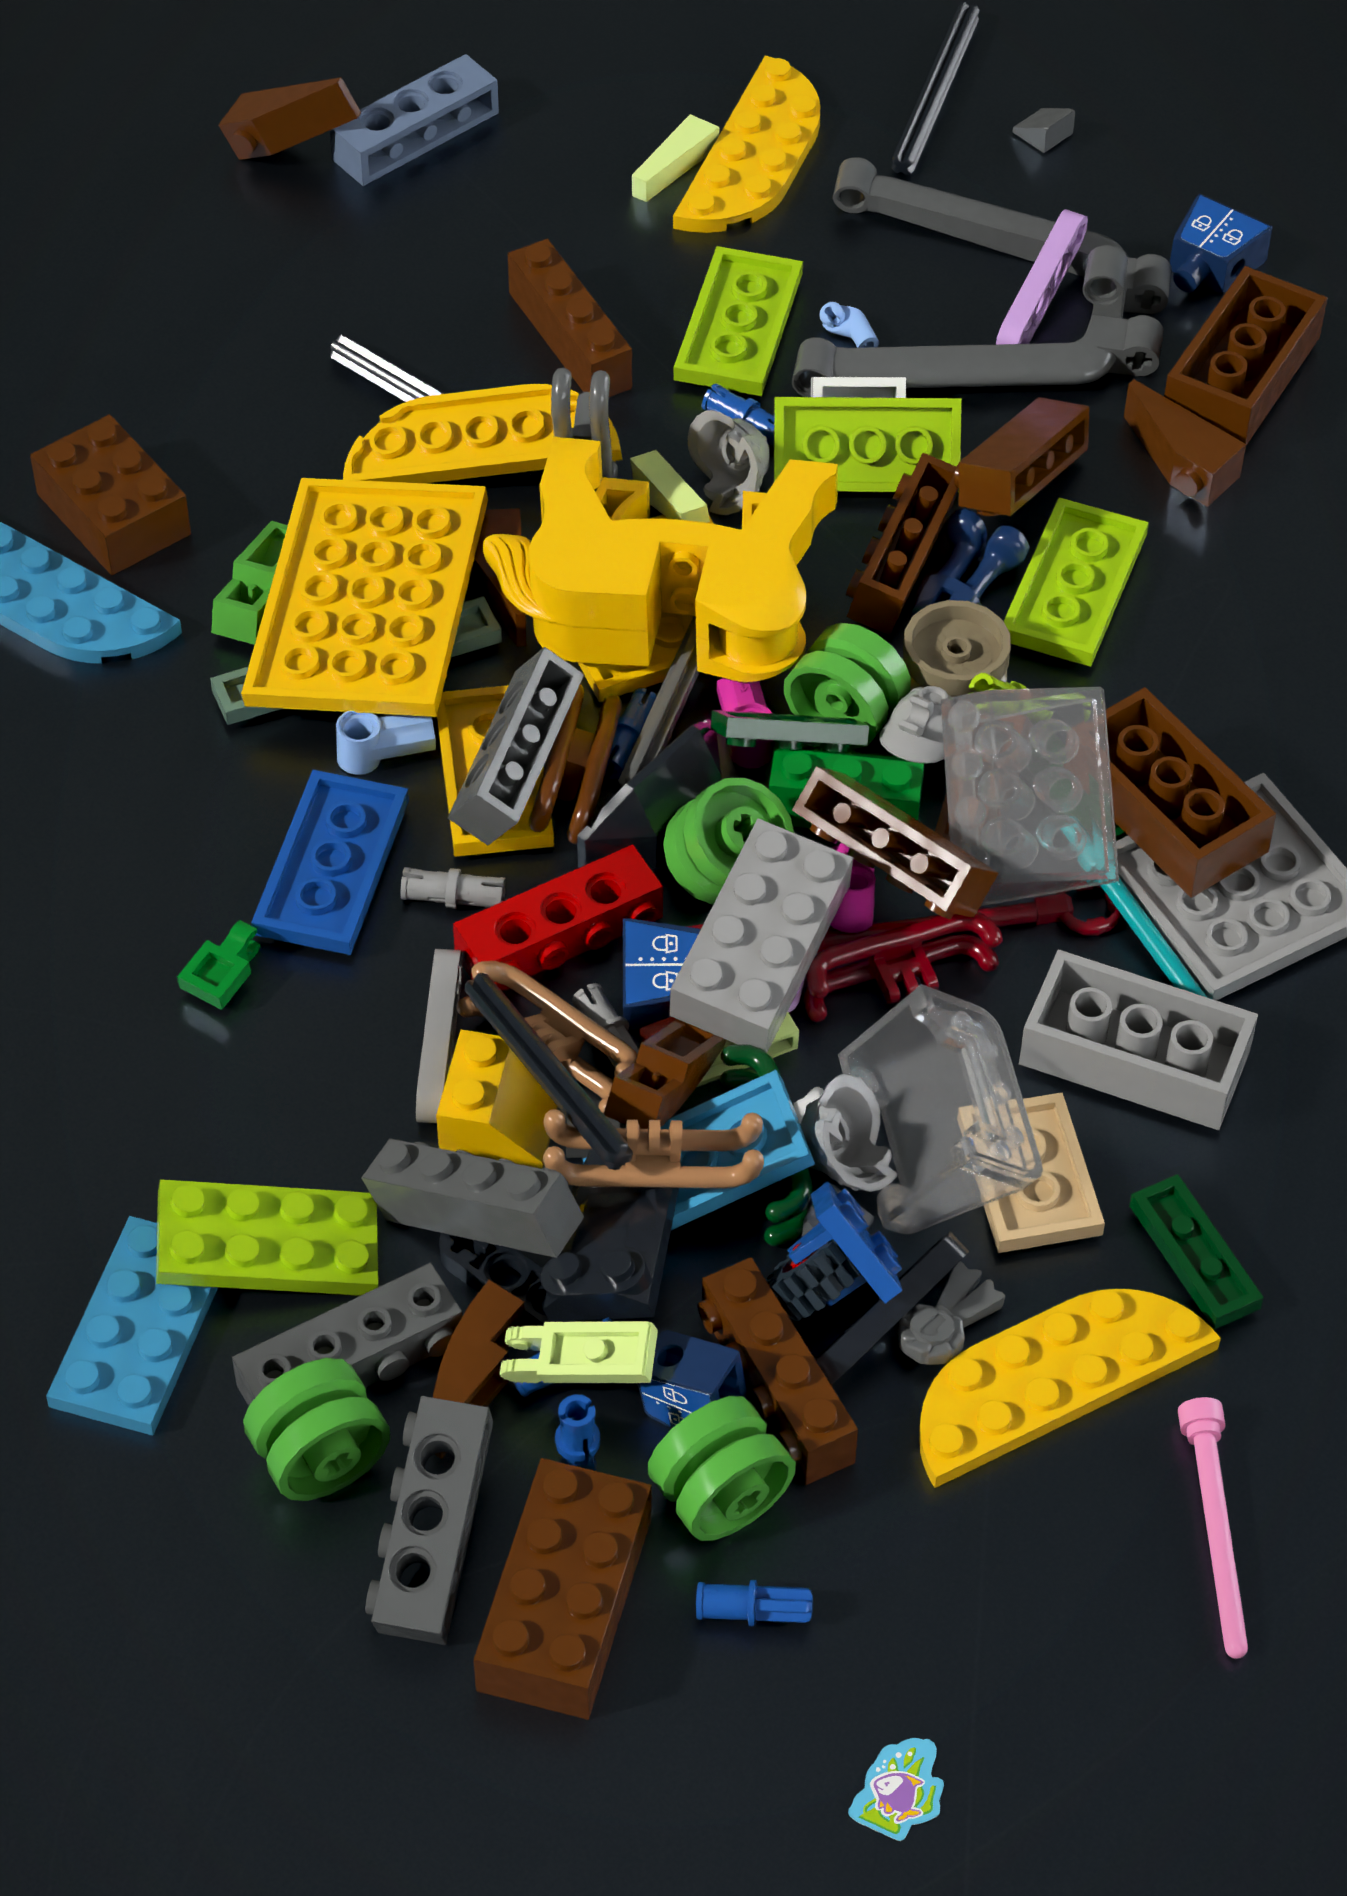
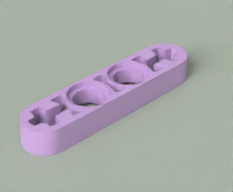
[996,209,1088,345]

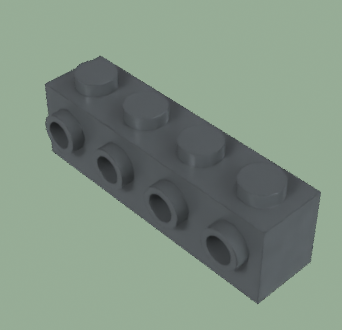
[361,1139,584,1258]
[232,1262,462,1406]

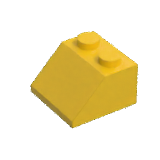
[436,1029,559,1168]

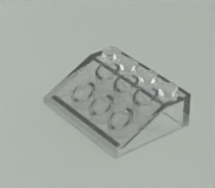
[941,687,1119,906]

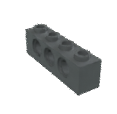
[448,647,584,845]
[365,1396,493,1645]

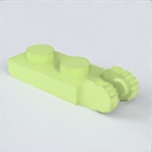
[500,1321,658,1383]

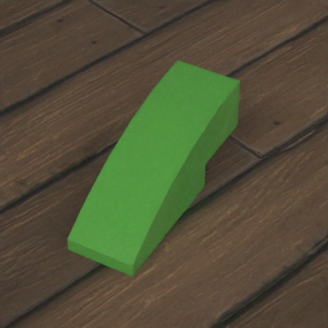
[211,521,288,645]

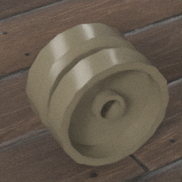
[903,600,1011,725]

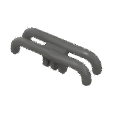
[551,368,619,478]

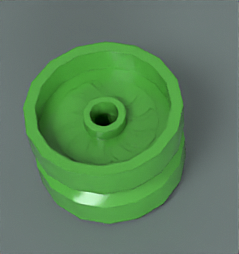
[784,622,911,750]
[663,777,794,905]
[243,1358,391,1501]
[648,1396,796,1541]

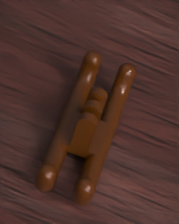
[528,684,622,844]

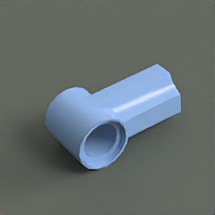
[336,710,436,775]

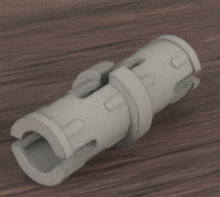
[400,867,506,909]

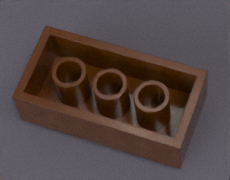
[1164,266,1328,445]
[1062,687,1277,898]
[474,1458,652,1720]

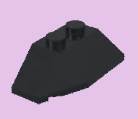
[577,719,722,868]

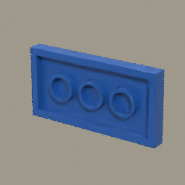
[251,770,409,955]

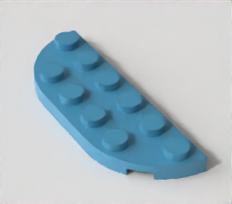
[0,522,182,664]

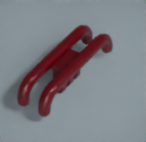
[803,912,1003,1022]

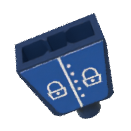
[1170,194,1273,293]
[623,919,701,1030]
[637,1330,749,1428]

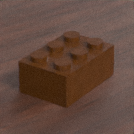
[30,414,191,576]

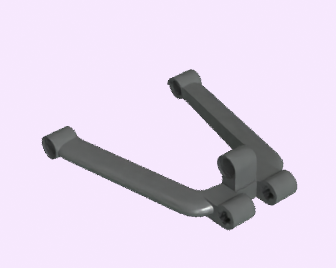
[792,157,1172,397]

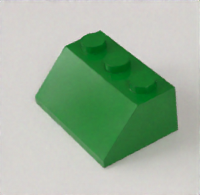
[769,744,925,828]

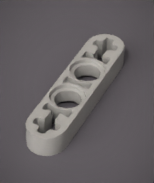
[416,949,463,1123]

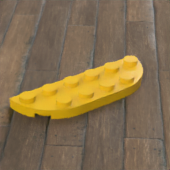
[673,55,821,233]
[343,384,622,483]
[919,1289,1221,1488]

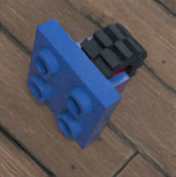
[766,1181,903,1321]

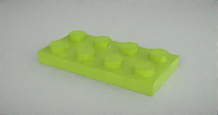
[674,246,803,396]
[773,397,962,493]
[1004,497,1149,667]
[156,1179,378,1295]

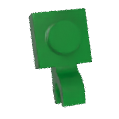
[177,920,261,1010]

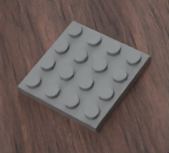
[1104,773,1347,1001]

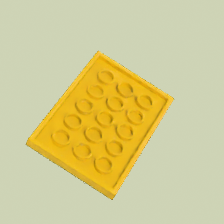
[241,478,488,717]

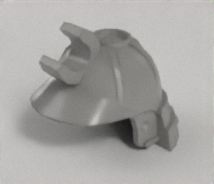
[688,410,770,515]
[879,686,971,767]
[800,1074,898,1192]

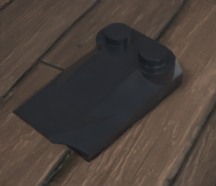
[541,1149,679,1322]

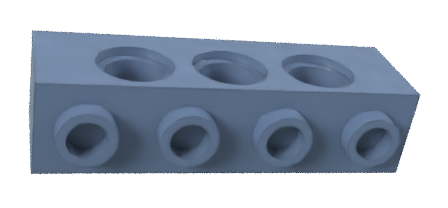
[329,54,499,186]

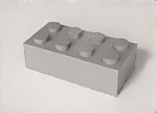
[670,818,853,1053]
[1019,949,1258,1130]

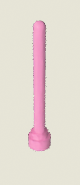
[1178,1397,1248,1659]

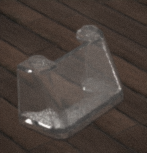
[838,984,1043,1235]

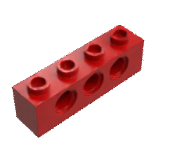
[453,844,663,990]

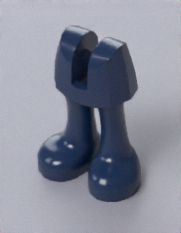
[909,509,1030,620]

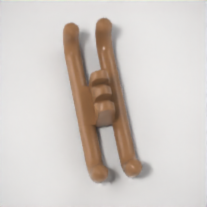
[456,961,638,1118]
[543,1109,764,1188]

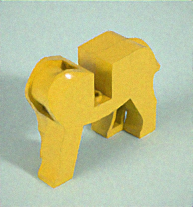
[483,437,838,682]

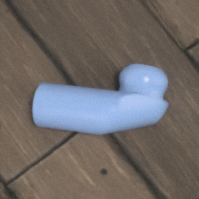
[819,302,879,348]

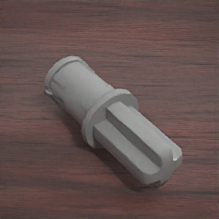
[572,983,639,1069]

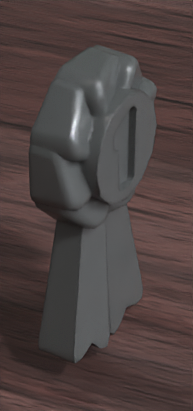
[896,1261,1005,1365]

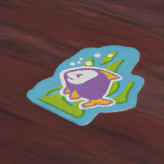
[848,1738,944,1841]

